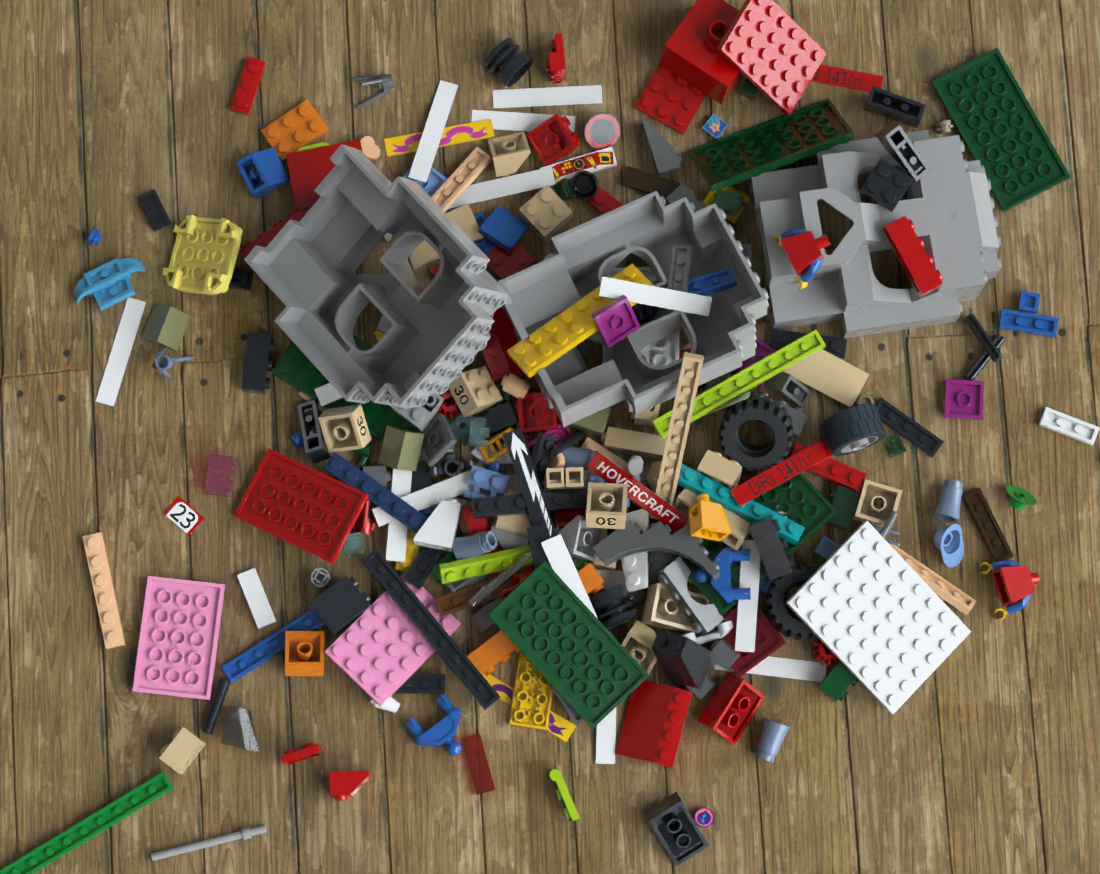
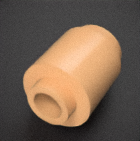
[500,373,530,399]

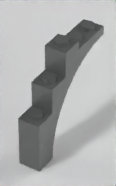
[592,520,721,581]

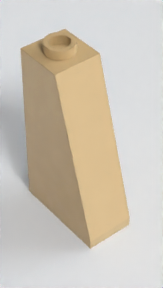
[601,427,667,461]

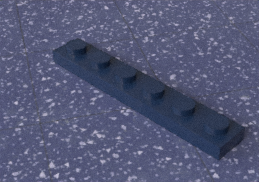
[323,452,428,534]

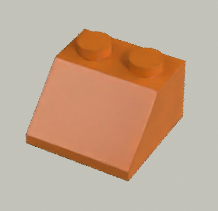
[285,631,324,676]

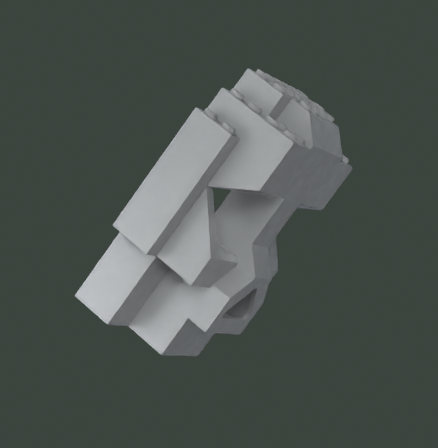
[748,130,1002,338]
[244,144,509,409]
[498,191,769,427]

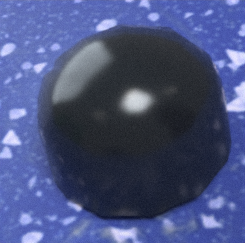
[570,170,599,200]

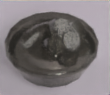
[628,588,648,604]

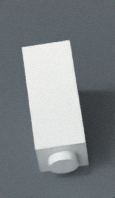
[413,498,461,552]

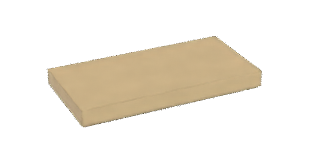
[409,204,483,269]
[784,349,869,407]

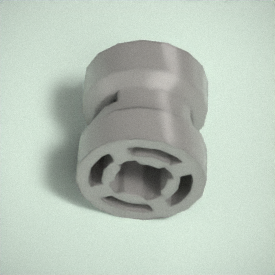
[311,568,331,589]

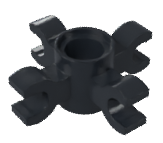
[426,447,474,479]

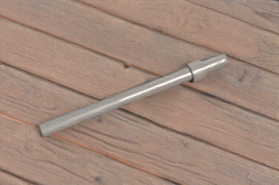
[151,825,267,861]

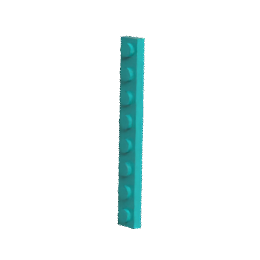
[658,464,805,545]

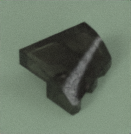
[221,705,259,753]

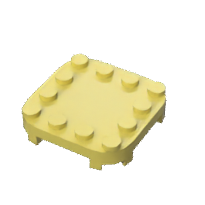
[163,215,243,295]

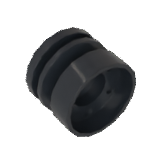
[483,38,533,88]
[590,583,638,629]

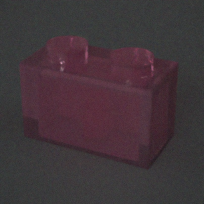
[204,454,237,497]

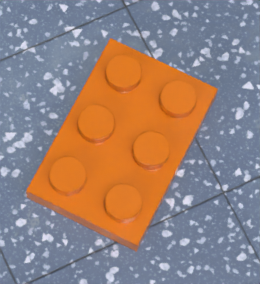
[261,99,329,162]

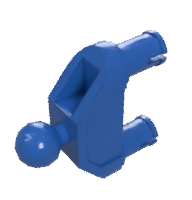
[694,547,751,603]
[404,694,461,756]

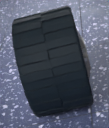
[821,403,886,456]

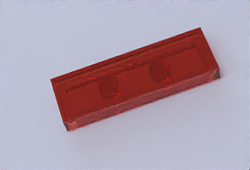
[461,733,496,795]

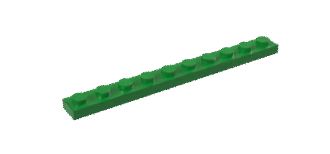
[0,771,174,874]

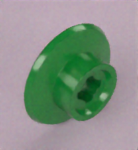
[1005,485,1037,510]

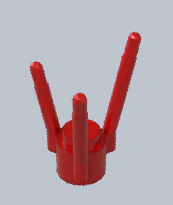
[355,499,377,535]

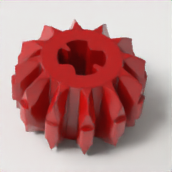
[437,388,461,420]
[811,637,839,667]

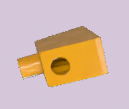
[689,494,731,541]

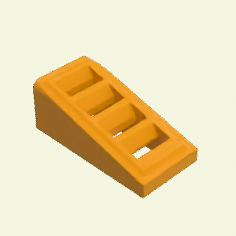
[478,427,514,464]

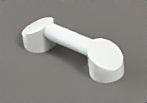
[628,456,644,507]
[682,621,733,645]

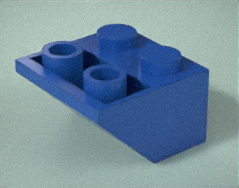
[236,148,291,199]

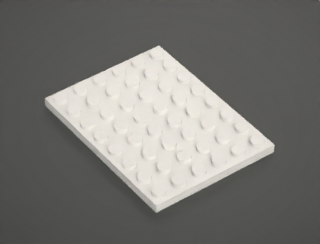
[786,521,971,714]

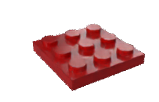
[634,64,707,135]

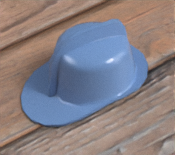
[934,524,964,568]

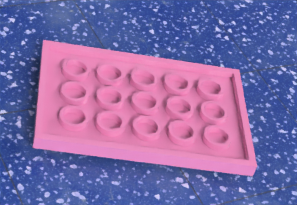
[325,571,461,707]
[132,576,225,700]

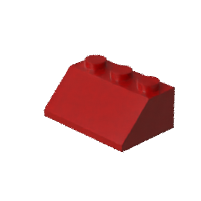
[698,672,765,745]

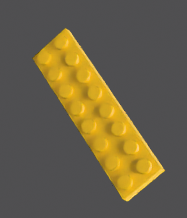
[507,263,654,378]

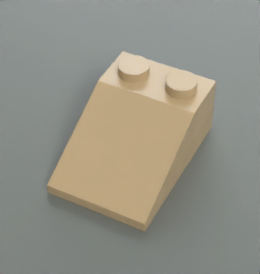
[642,583,709,635]

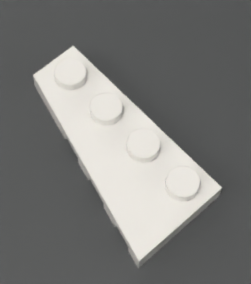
[615,509,651,592]

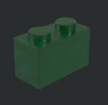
[817,660,859,702]

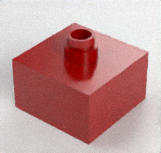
[659,0,743,105]

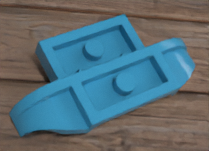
[73,258,146,311]

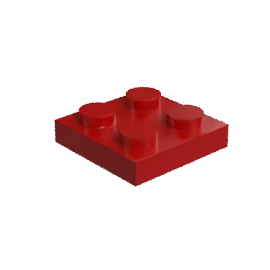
[280,742,323,766]

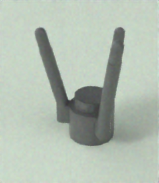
[352,73,394,109]

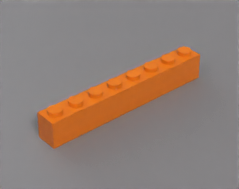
[467,563,605,676]

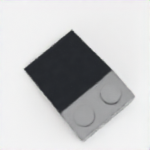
[643,792,709,866]

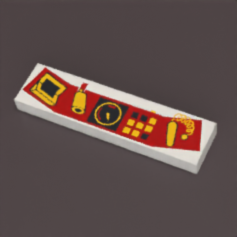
[540,147,618,184]

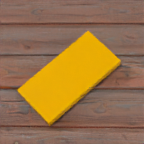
[509,651,553,730]

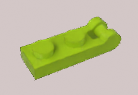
[549,769,580,822]

